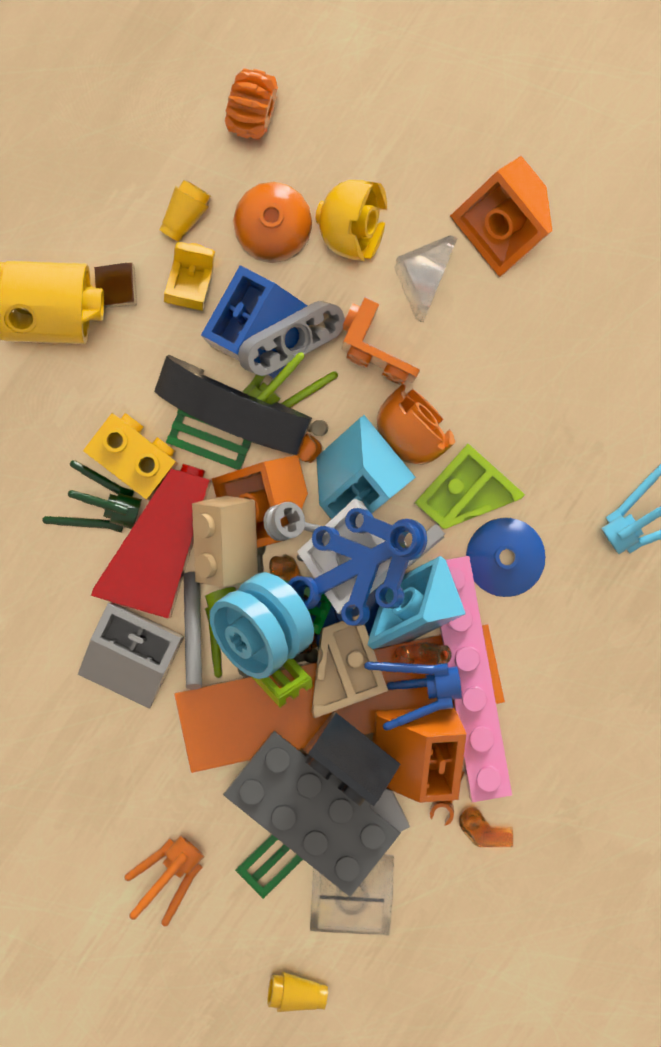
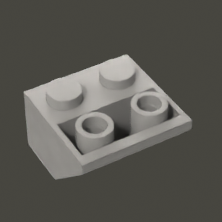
[78,602,185,709]

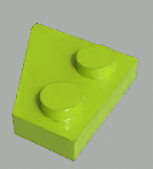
[414,444,525,530]

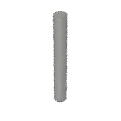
[184,572,202,690]

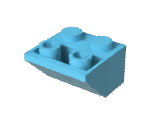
[316,415,416,520]

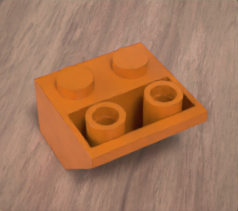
[373,706,467,803]

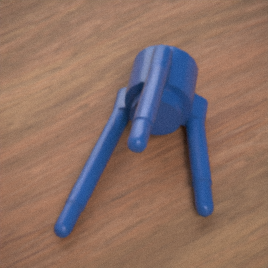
[364,662,462,731]

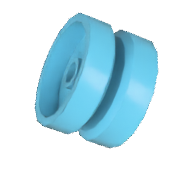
[210,572,314,679]

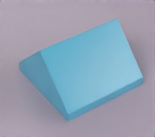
[367,556,466,649]

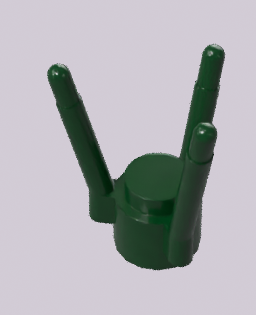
[42,460,142,533]

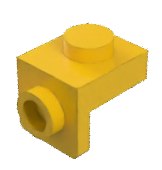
[164,242,215,311]

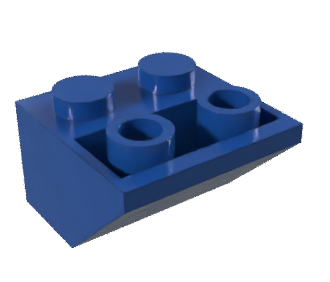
[201,265,310,379]

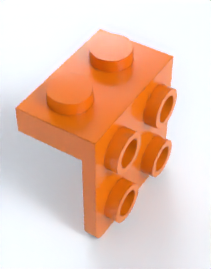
[342,297,420,385]

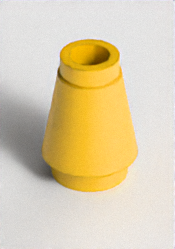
[159,180,211,242]
[267,972,328,1012]

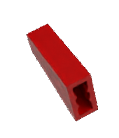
[91,464,212,619]

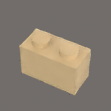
[192,496,258,587]

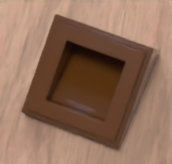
[94,262,137,307]

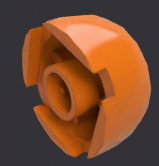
[233,182,312,263]
[377,384,455,465]

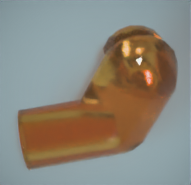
[269,554,301,581]
[392,642,452,665]
[459,807,513,848]

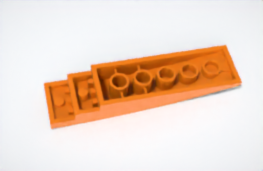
[174,624,505,773]

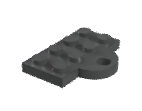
[223,731,401,897]

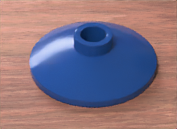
[466,518,546,597]

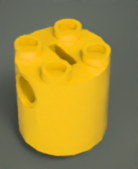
[0,261,104,344]

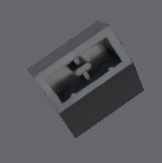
[303,711,401,806]

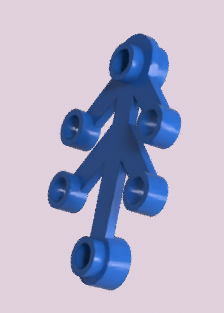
[288,508,427,626]

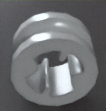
[263,502,305,541]

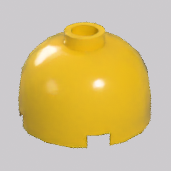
[315,180,387,261]

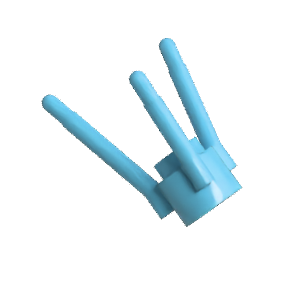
[601,464,661,554]

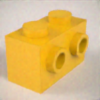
[83,413,179,501]

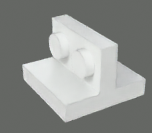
[297,499,407,614]

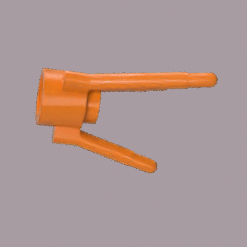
[124,835,205,926]

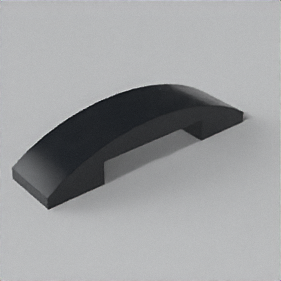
[154,355,312,455]

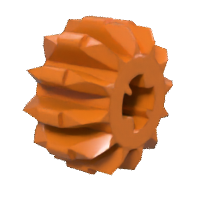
[224,68,278,139]

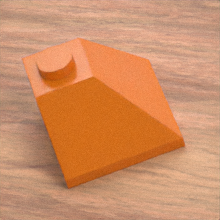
[450,156,553,277]
[212,455,308,548]

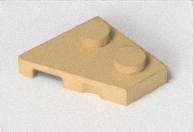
[311,615,388,718]

